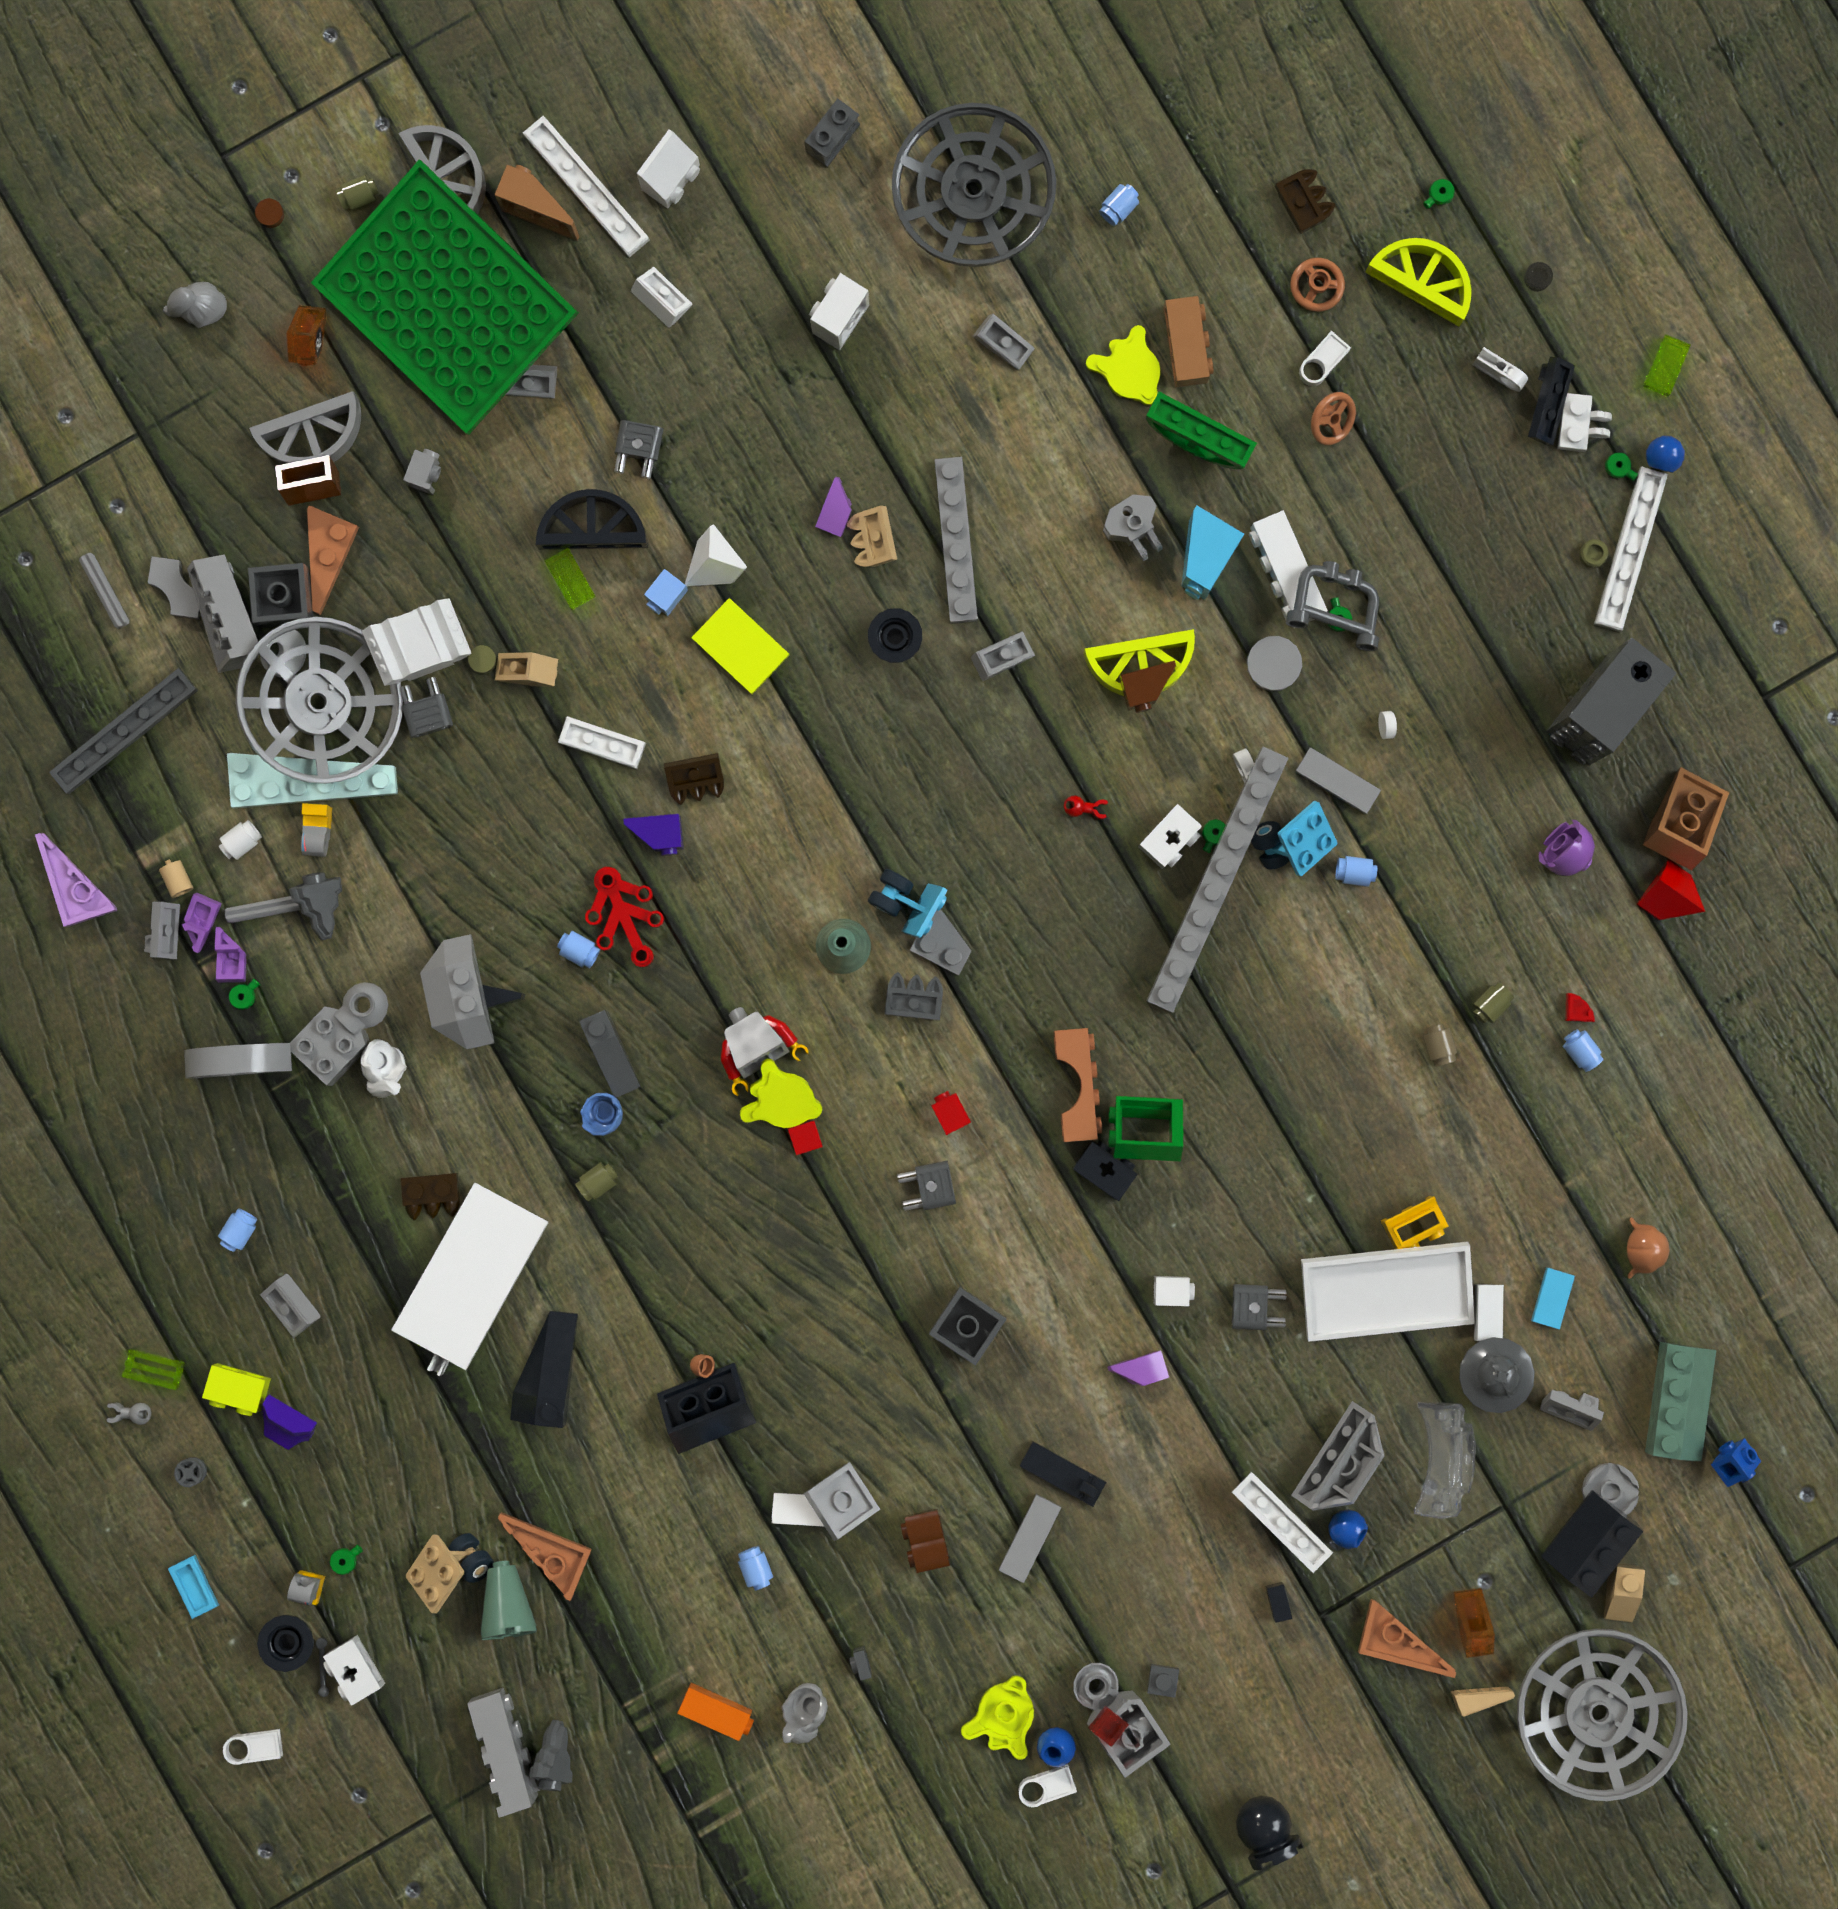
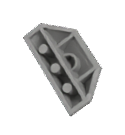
[420,934,495,1049]
[1291,1401,1384,1511]

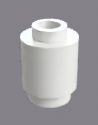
[219,820,262,860]

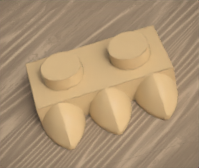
[847,506,897,567]

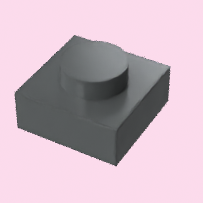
[850,1646,872,1681]
[1147,1664,1179,1698]

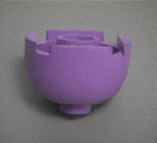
[1539,820,1595,876]

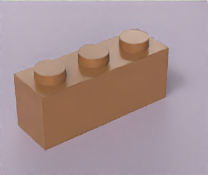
[1163,296,1213,388]

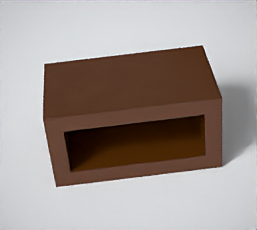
[276,455,341,506]

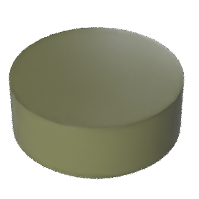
[1579,539,1609,568]
[468,645,497,674]

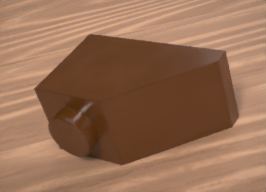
[1119,660,1176,713]

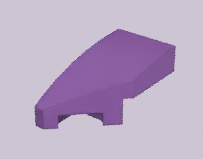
[182,893,222,953]
[215,927,246,983]
[1108,1351,1169,1386]

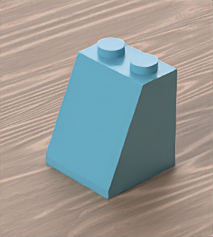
[1181,505,1244,600]

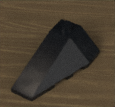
[510,1311,578,1428]

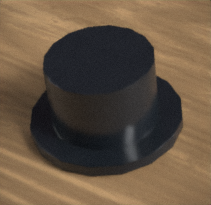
[868,608,922,663]
[257,1615,314,1672]

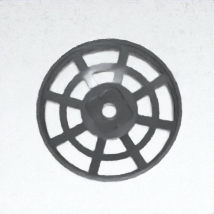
[892,103,1056,267]

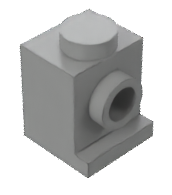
[403,449,441,495]

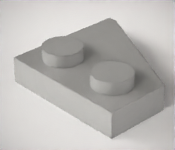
[910,909,971,976]

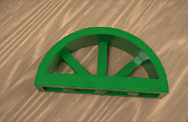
[1146,391,1257,469]

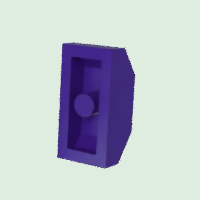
[261,1395,317,1450]

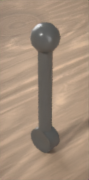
[315,1637,329,1697]

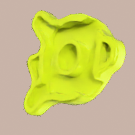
[1086,325,1160,406]
[740,1058,822,1128]
[961,1675,1034,1760]

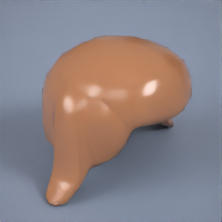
[1627,1218,1670,1279]

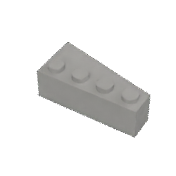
[187,554,259,673]
[467,1688,540,1818]

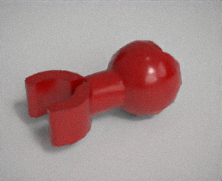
[1064,795,1108,819]

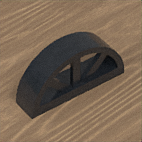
[536,489,648,550]

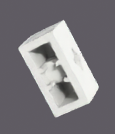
[1138,804,1202,869]
[323,1635,385,1706]

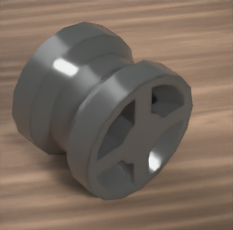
[174,1457,207,1487]

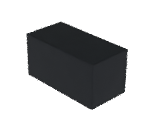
[1265,1582,1293,1623]

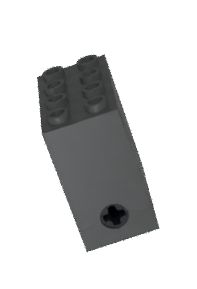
[1546,638,1676,765]

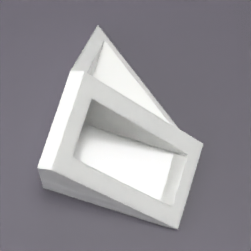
[685,524,747,586]

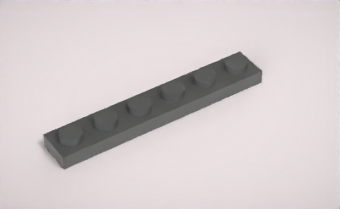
[49,668,198,794]

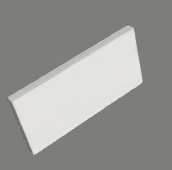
[392,1183,548,1371]
[1301,1242,1475,1342]

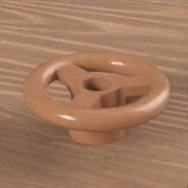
[1290,258,1345,312]
[1311,392,1356,445]

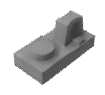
[144,902,180,959]
[1540,1390,1604,1431]

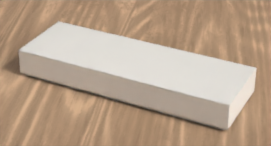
[558,717,646,769]

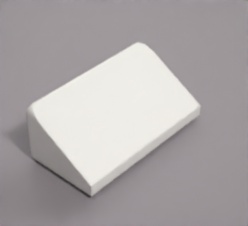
[631,267,692,327]
[1474,1284,1504,1341]
[772,1493,825,1527]

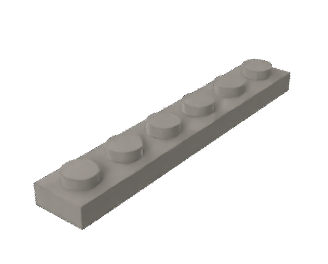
[935,457,978,624]

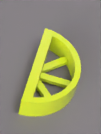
[1365,238,1471,327]
[1084,629,1195,696]

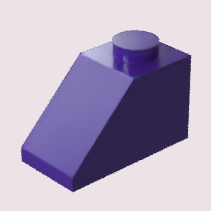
[623,814,684,856]

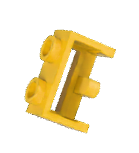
[1381,1196,1449,1249]

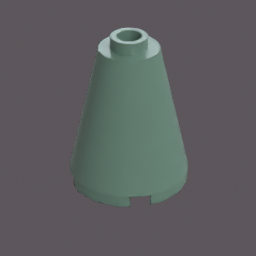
[816,919,871,974]
[480,1561,537,1640]

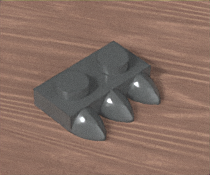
[885,972,943,1021]

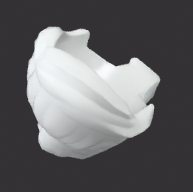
[361,1039,407,1098]

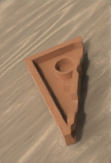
[307,505,359,615]
[498,1512,592,1601]
[1358,1599,1456,1678]

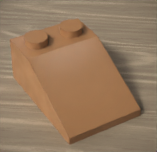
[495,165,579,241]
[1643,767,1729,871]

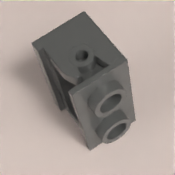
[804,98,860,168]

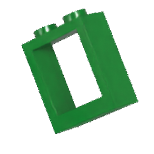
[1109,1096,1183,1162]

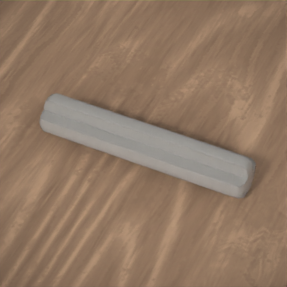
[79,553,129,629]
[225,896,300,923]

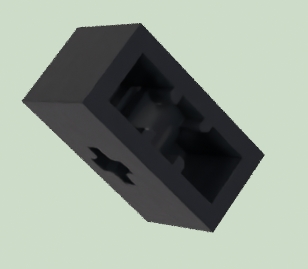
[1072,1140,1138,1201]

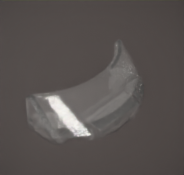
[1414,1402,1476,1519]

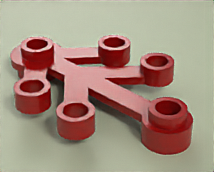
[585,867,664,967]

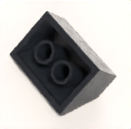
[657,1363,757,1454]
[1541,1490,1643,1598]

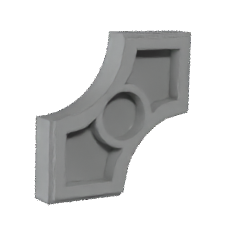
[148,557,201,620]

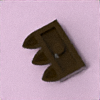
[1275,169,1335,234]
[664,753,724,805]
[401,1173,460,1220]

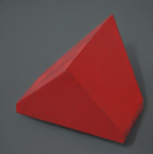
[1636,859,1705,920]

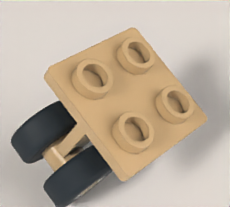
[406,1533,494,1613]

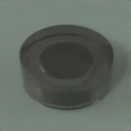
[1524,262,1553,292]

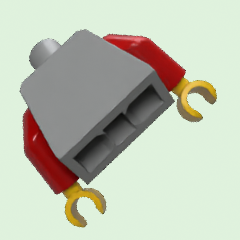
[721,1007,808,1096]

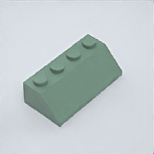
[1645,1342,1716,1461]

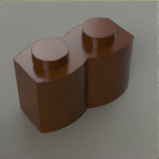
[901,1508,950,1573]

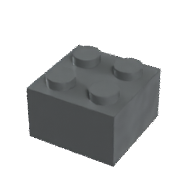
[248,563,314,628]
[929,1286,1007,1366]

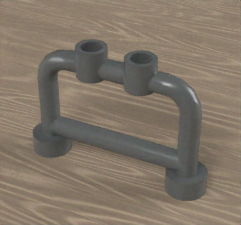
[1286,561,1379,651]

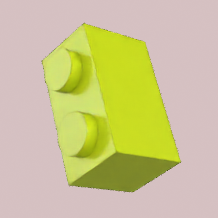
[202,1363,271,1416]

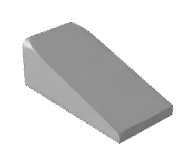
[973,314,1035,370]
[971,631,1035,681]

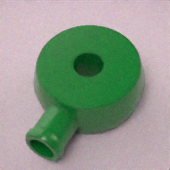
[1423,179,1455,209]
[1605,453,1638,481]
[1328,597,1352,632]
[1202,819,1226,853]
[229,979,260,1010]
[330,1544,363,1575]

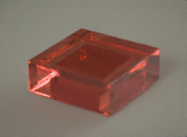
[1088,1705,1129,1747]

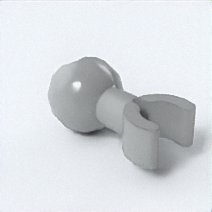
[107,1402,151,1425]

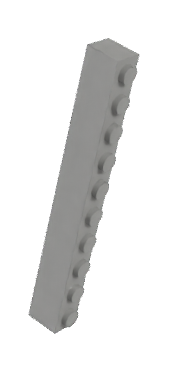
[1146,747,1288,1012]

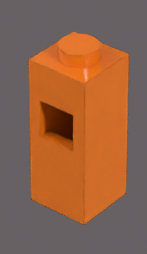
[677,1683,754,1741]

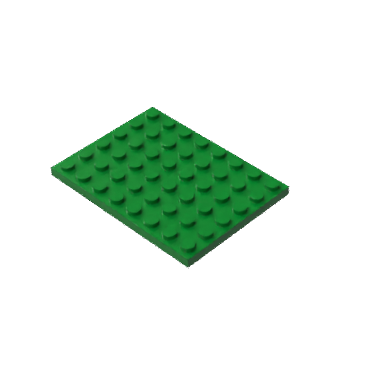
[311,159,579,434]

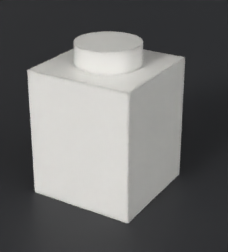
[1154,1276,1195,1306]

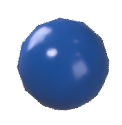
[1646,436,1685,473]
[1328,1509,1368,1549]
[1037,1727,1076,1768]

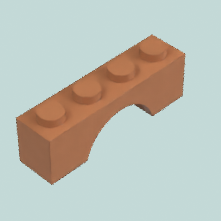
[1053,1028,1102,1142]

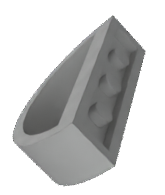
[398,125,486,214]
[249,391,361,465]
[184,1043,292,1079]

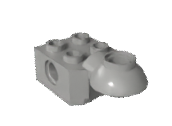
[290,982,388,1086]
[1074,1663,1171,1777]

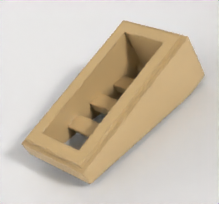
[1451,1687,1515,1717]

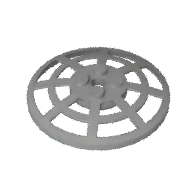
[235,617,403,784]
[1517,1629,1687,1801]

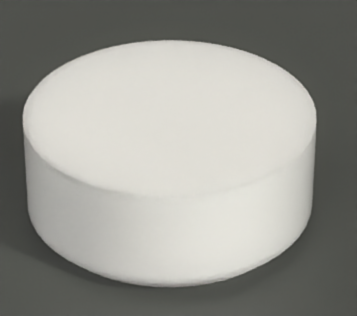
[1378,711,1397,739]

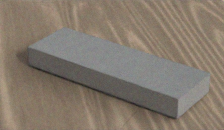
[1295,747,1381,815]
[999,1494,1061,1583]

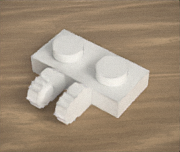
[1557,393,1612,452]

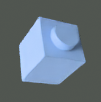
[644,569,688,616]

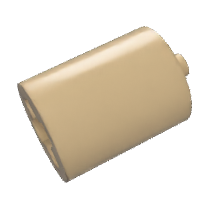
[159,859,194,898]

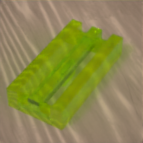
[122,1349,185,1390]

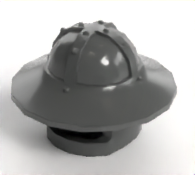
[1459,1337,1535,1413]

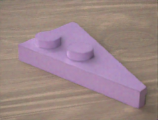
[35,833,117,927]

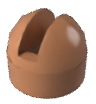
[690,1354,715,1378]

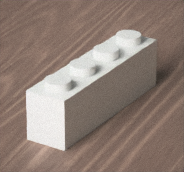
[1249,510,1328,628]

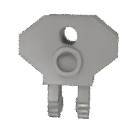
[1103,494,1163,561]

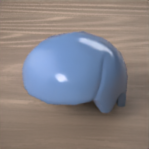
[580,1093,623,1136]

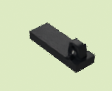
[1528,357,1575,445]
[1019,1441,1107,1507]

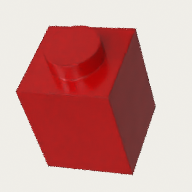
[931,1091,971,1135]

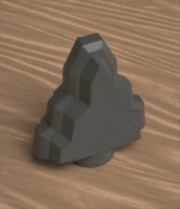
[289,872,342,940]
[529,1720,573,1791]

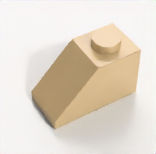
[495,652,558,686]
[1604,1563,1645,1622]

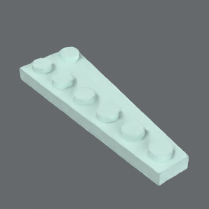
[227,753,398,809]

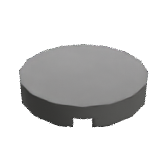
[1247,636,1302,691]
[1582,1463,1639,1515]

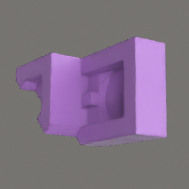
[815,477,852,537]

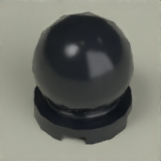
[1235,1796,1304,1871]

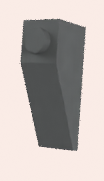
[579,1010,641,1098]

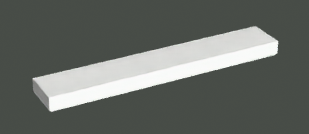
[523,116,650,258]
[1594,467,1668,632]

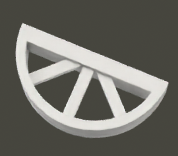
[1232,1472,1333,1573]

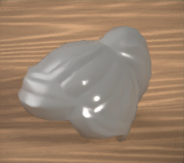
[163,282,227,328]
[781,1683,828,1744]

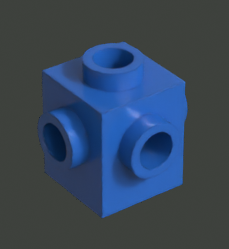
[1711,1438,1761,1487]

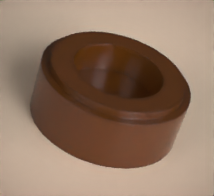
[255,198,284,228]

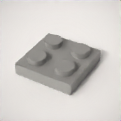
[803,1462,880,1541]

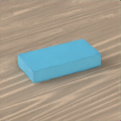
[1531,1267,1575,1329]
[168,1555,219,1619]

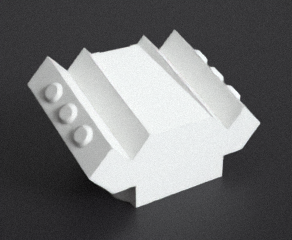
[362,598,472,686]

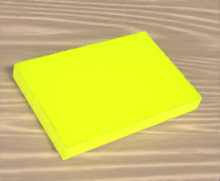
[691,598,790,695]

